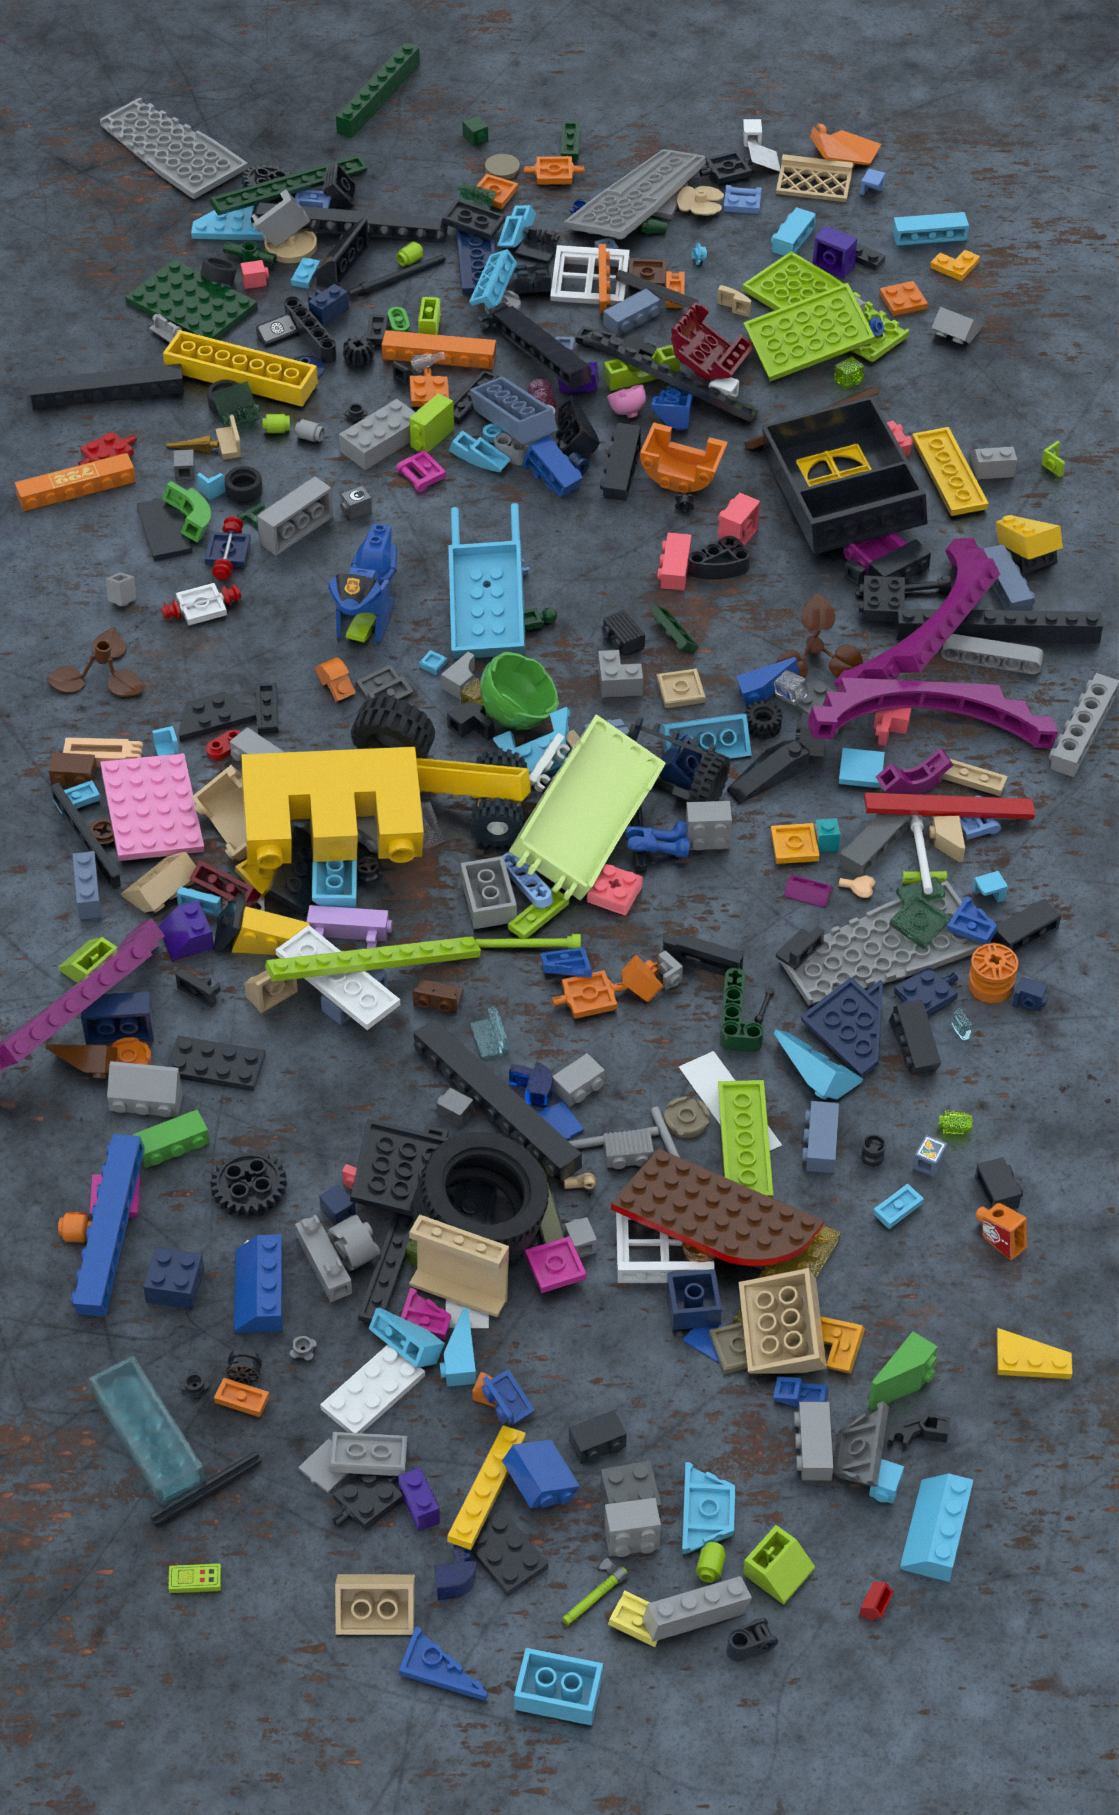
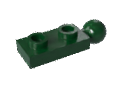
[524,607,557,631]

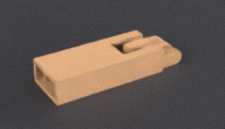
[63,738,143,767]

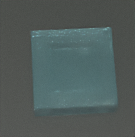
[952,1008,972,1040]

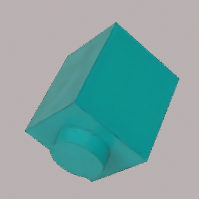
[815,818,840,853]

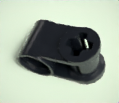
[726,1618,778,1662]

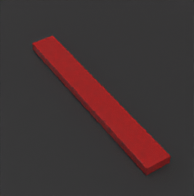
[864,793,1035,820]

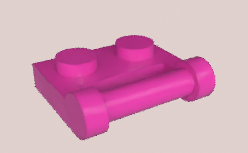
[396,450,446,492]

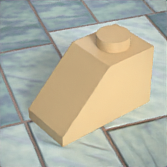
[929,816,965,862]

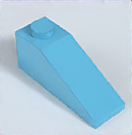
[369,1308,444,1368]
[440,1308,476,1387]

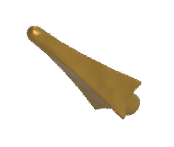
[166,435,219,454]

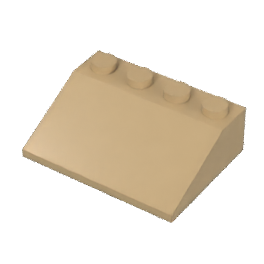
[739,1268,827,1374]

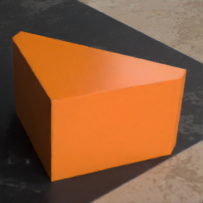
[621,955,664,1002]

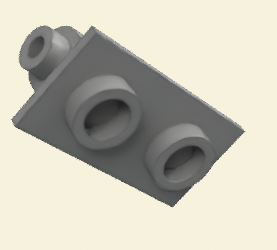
[149,314,182,342]

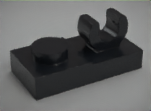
[175,969,221,1008]

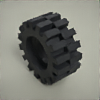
[745,700,782,739]

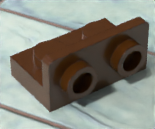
[413,979,463,1013]

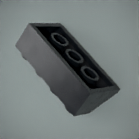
[315,218,369,288]

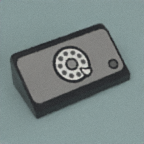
[256,313,298,346]

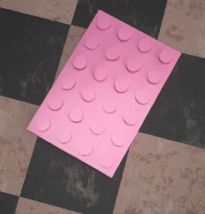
[100,753,204,861]

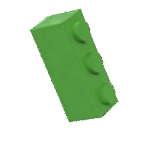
[133,1109,210,1168]

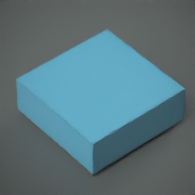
[419,650,448,675]

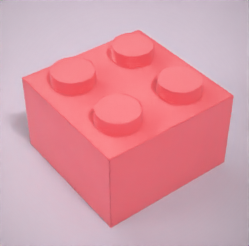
[717,492,760,546]

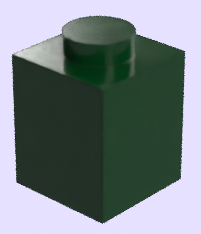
[462,116,488,146]

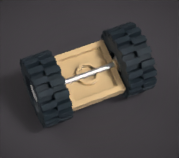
[471,748,527,849]

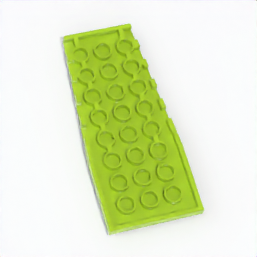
[742,251,909,362]

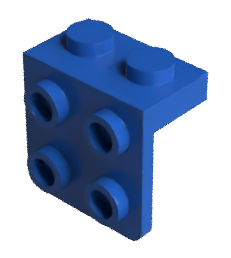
[482,1369,535,1428]

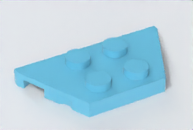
[682,1462,735,1554]

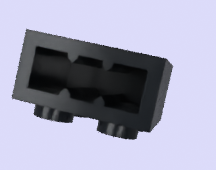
[859,576,905,622]

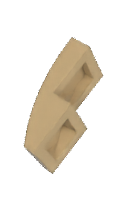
[717,285,751,317]

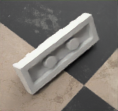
[529,733,570,792]

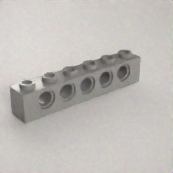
[1049,673,1119,777]

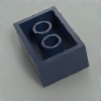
[81,991,154,1045]

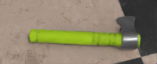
[562,1558,628,1626]

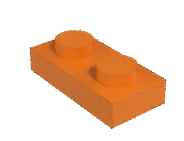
[214,1378,270,1417]

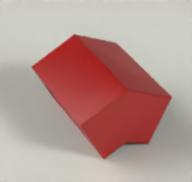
[860,1582,894,1622]

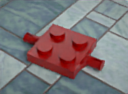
[78,432,137,466]

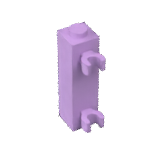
[307,905,392,949]

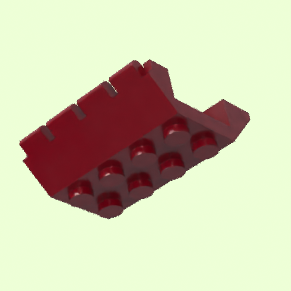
[671,302,754,380]

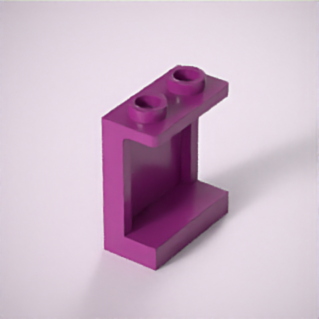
[844,533,907,576]

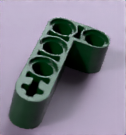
[720,967,764,1052]

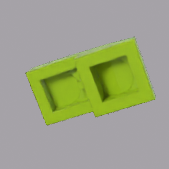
[345,613,376,642]

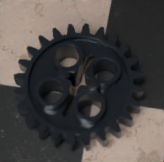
[241,163,296,204]
[210,1149,287,1218]

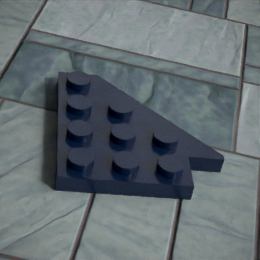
[801,977,883,1078]

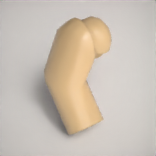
[563,1172,596,1189]

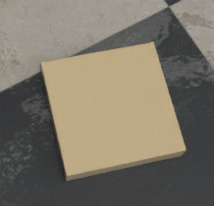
[656,669,706,709]

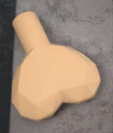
[839,875,875,898]

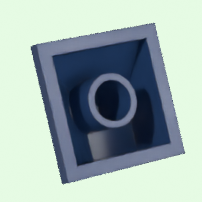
[659,735,703,789]

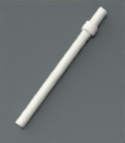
[910,815,933,894]

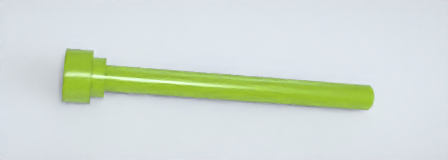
[475,934,581,949]

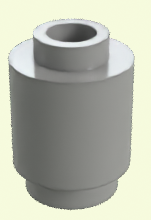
[295,419,325,442]

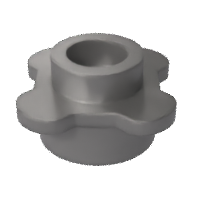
[290,1336,317,1361]

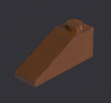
[46,1044,117,1079]

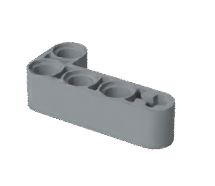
[494,405,555,465]

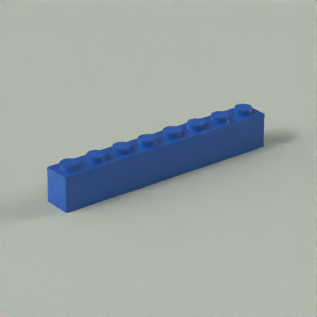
[71,1134,145,1317]

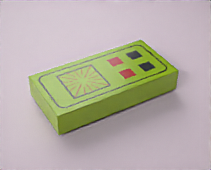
[169,1564,221,1593]

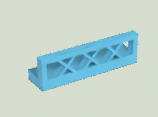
[469,249,517,309]

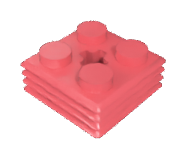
[587,864,643,915]

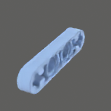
[503,852,553,908]

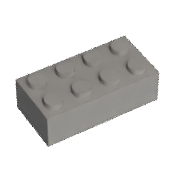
[339,399,416,470]
[257,477,333,556]

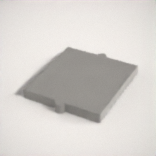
[298,1439,350,1494]

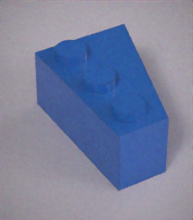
[522,436,583,498]

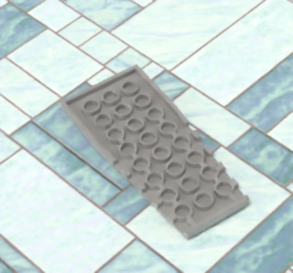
[100,98,248,199]
[778,881,991,1006]

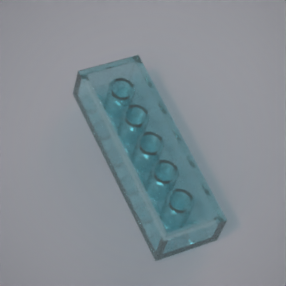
[89,1356,205,1505]

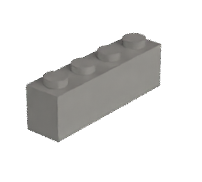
[642,1576,752,1642]

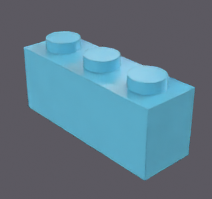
[771,207,816,256]

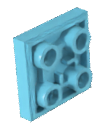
[839,748,885,788]

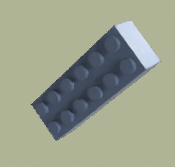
[470,376,557,444]

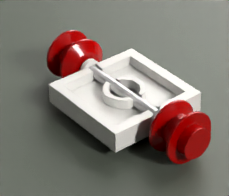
[161,583,242,626]

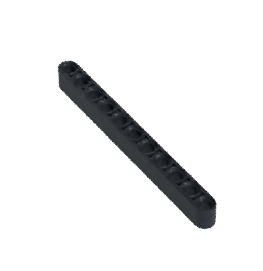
[251,203,448,242]

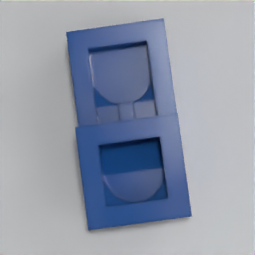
[773,1377,829,1408]

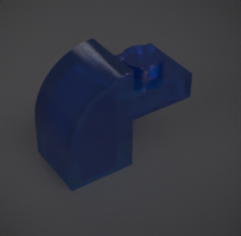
[509,1062,552,1108]
[435,1544,476,1600]

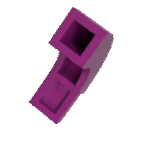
[875,748,954,795]

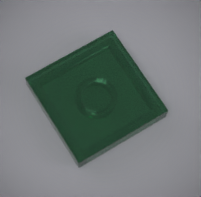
[889,892,951,949]

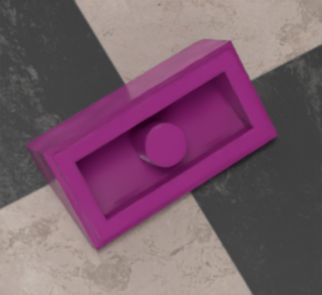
[784,875,833,907]

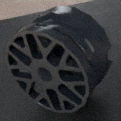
[226,1349,263,1384]

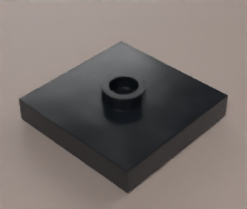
[213,893,245,952]

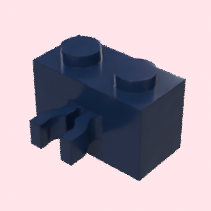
[308,284,349,326]

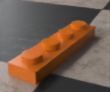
[599,244,610,313]

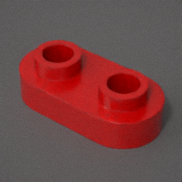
[206,730,241,761]

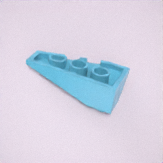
[774,1029,863,1100]

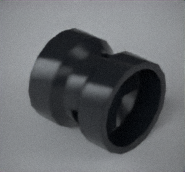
[861,1134,886,1167]

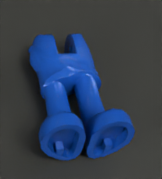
[625,821,689,858]

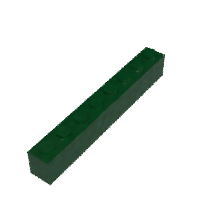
[336,42,420,138]

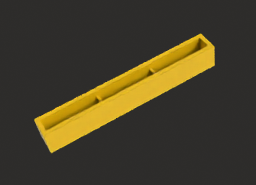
[416,758,531,802]

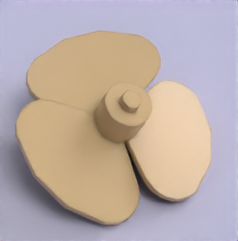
[677,186,724,215]

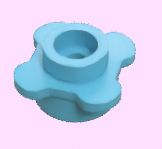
[692,243,707,265]

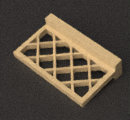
[776,154,853,202]

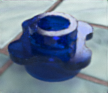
[569,199,587,213]

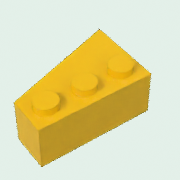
[996,515,1063,560]
[231,906,309,955]

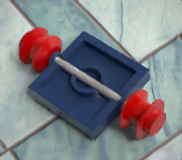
[205,516,251,580]

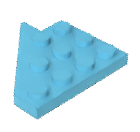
[191,201,268,240]

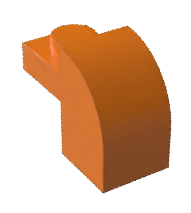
[314,657,356,702]

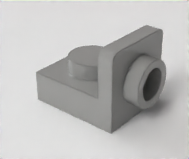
[658,950,683,991]

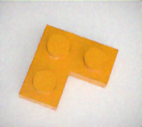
[930,250,980,281]
[821,1317,865,1374]

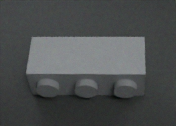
[794,1402,833,1480]

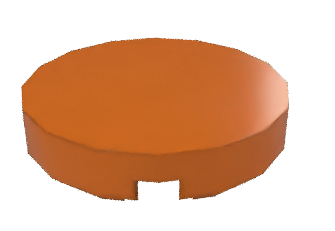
[112,1037,151,1065]

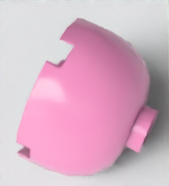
[607,385,646,418]

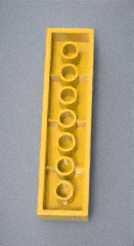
[163,330,318,407]

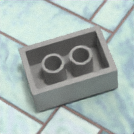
[460,856,517,929]

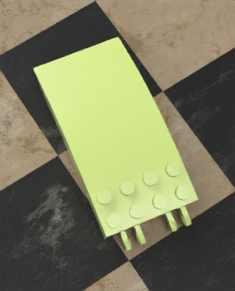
[509,715,665,900]

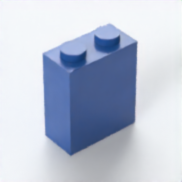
[502,1439,580,1508]

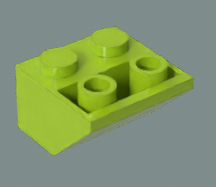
[58,937,117,983]
[743,1525,815,1605]

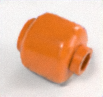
[58,1212,92,1243]

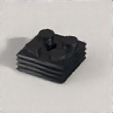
[322,162,357,210]

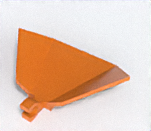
[810,123,881,167]

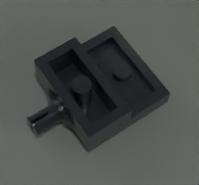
[512,264,551,293]

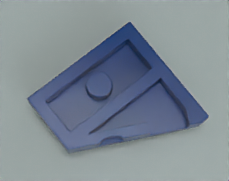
[947,896,997,945]
[541,947,592,978]

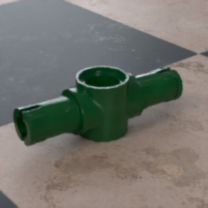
[223,241,277,265]

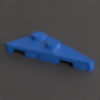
[399,1626,488,1701]

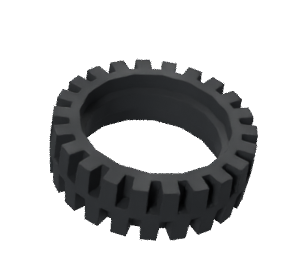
[688,751,731,802]

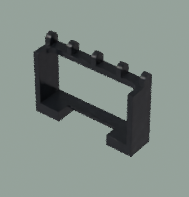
[628,716,716,800]

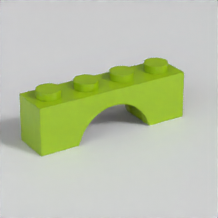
[604,345,681,391]

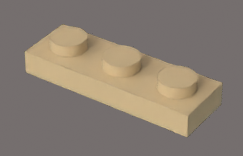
[940,759,1008,796]

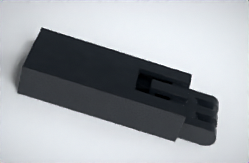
[662,934,744,976]

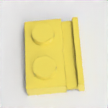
[608,1590,658,1647]

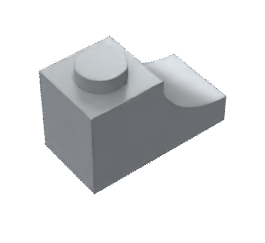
[441,652,475,700]

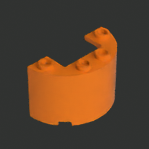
[640,422,728,493]

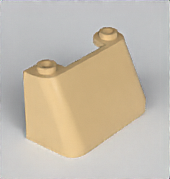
[192,765,247,861]

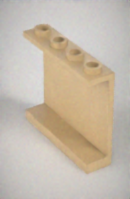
[409,1214,509,1317]

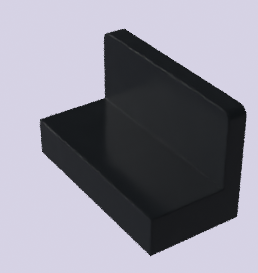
[776,926,824,970]

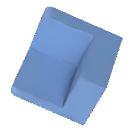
[860,169,885,195]

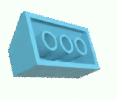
[660,713,752,759]
[312,860,357,908]
[900,1474,973,1582]

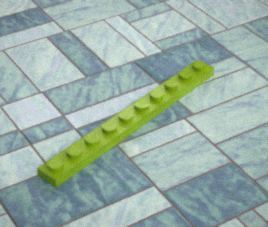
[265,936,481,982]

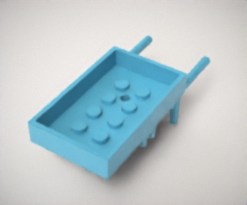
[448,503,526,659]

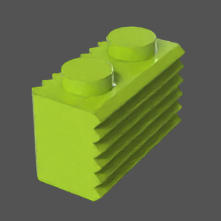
[418,297,441,335]

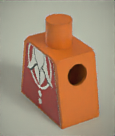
[975,1203,1027,1261]

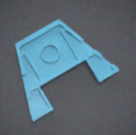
[493,707,570,776]

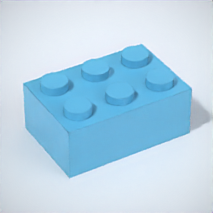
[514,1648,603,1726]

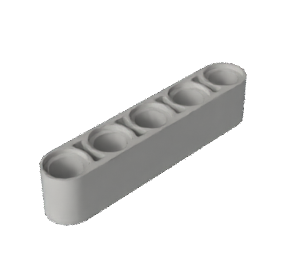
[941,634,1044,674]

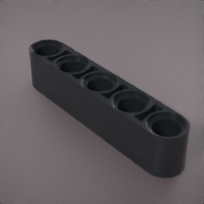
[284,296,337,363]

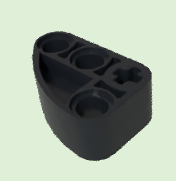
[688,536,750,579]

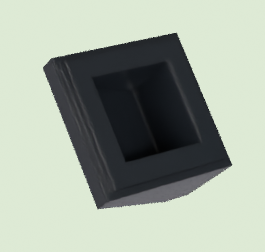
[392,361,415,385]

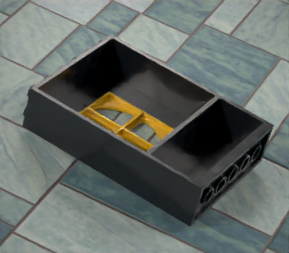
[762,396,928,555]

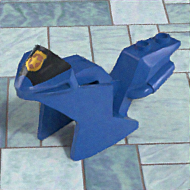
[328,524,397,643]

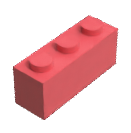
[657,533,692,591]

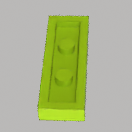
[508,887,569,939]

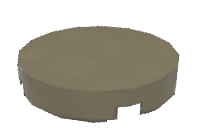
[485,154,520,180]
[664,1096,710,1138]

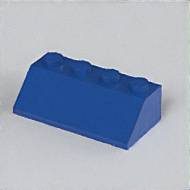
[234,1234,283,1333]

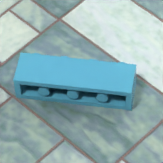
[892,212,969,246]

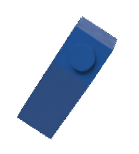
[736,657,799,707]

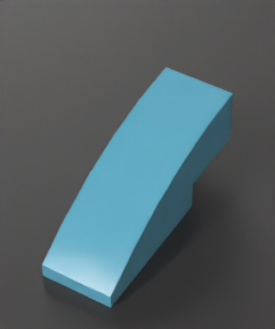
[497,205,536,248]
[449,430,511,472]

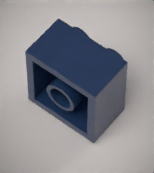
[143,1247,204,1309]
[666,1269,722,1330]

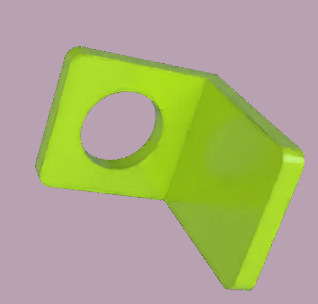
[1041,441,1065,477]

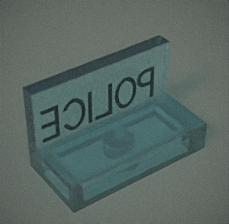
[470,1006,508,1060]

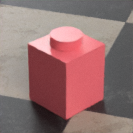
[241,260,269,289]

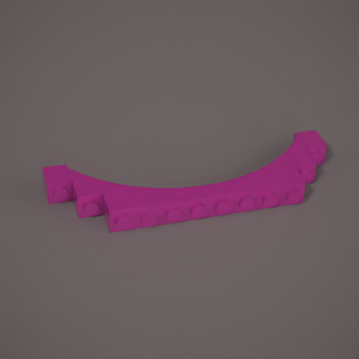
[834,537,1000,690]
[807,677,1058,748]
[0,918,165,1073]

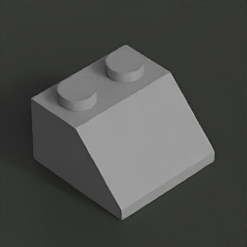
[932,307,983,345]
[969,447,1017,480]

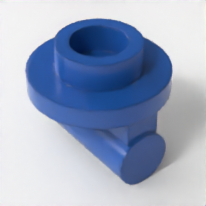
[869,317,884,336]

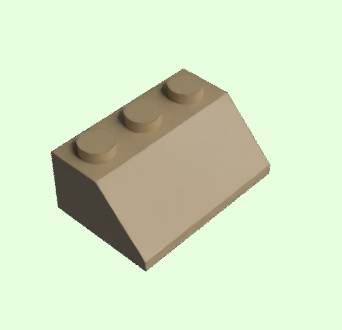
[121,852,196,913]
[335,1574,415,1635]

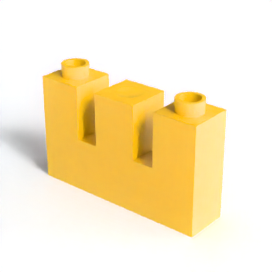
[241,747,424,869]

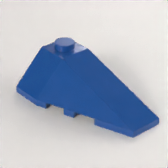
[651,384,693,431]

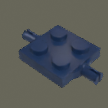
[893,968,958,1016]

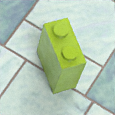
[409,393,454,453]

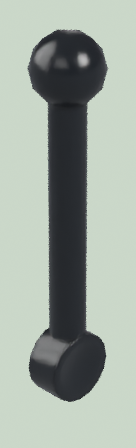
[754,987,775,1024]

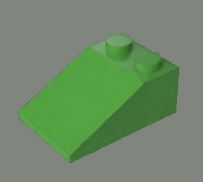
[868,1331,938,1410]

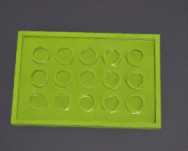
[744,283,875,382]

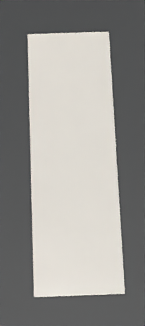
[679,1051,782,1151]

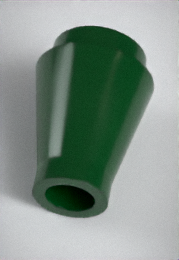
[640,217,667,235]

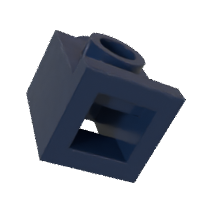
[1012,976,1049,1011]

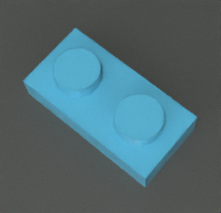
[291,258,320,289]
[53,780,101,814]
[177,887,222,917]
[873,1184,924,1229]

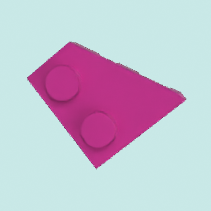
[401,1288,452,1340]

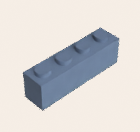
[983,544,1035,611]

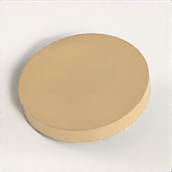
[264,230,317,263]

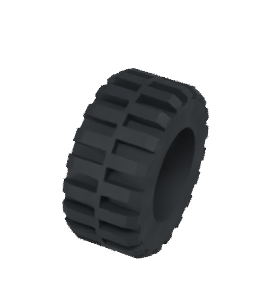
[351,696,435,759]

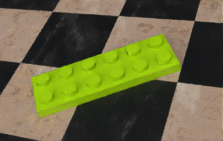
[718,1080,773,1198]

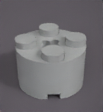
[327,1215,381,1272]

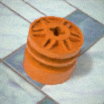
[968,943,1019,1003]

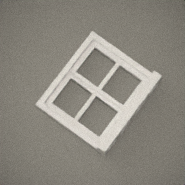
[550,245,630,305]
[616,1212,714,1283]

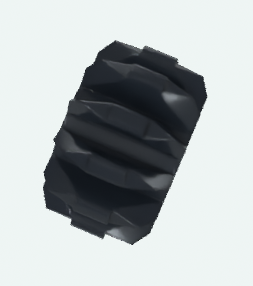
[343,336,374,366]

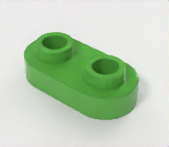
[388,307,410,332]

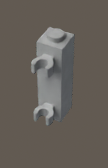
[295,1215,352,1302]

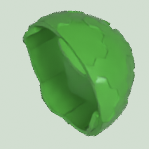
[480,652,559,730]

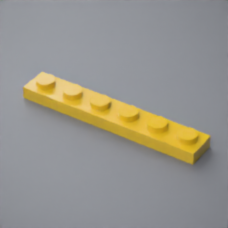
[447,1425,526,1550]

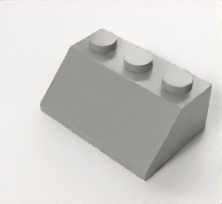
[107,1061,183,1117]

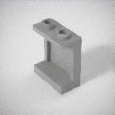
[252,189,310,247]

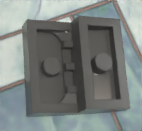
[355,664,414,700]

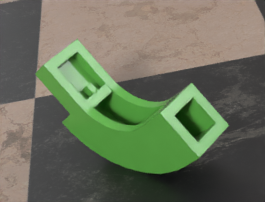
[162,481,211,543]

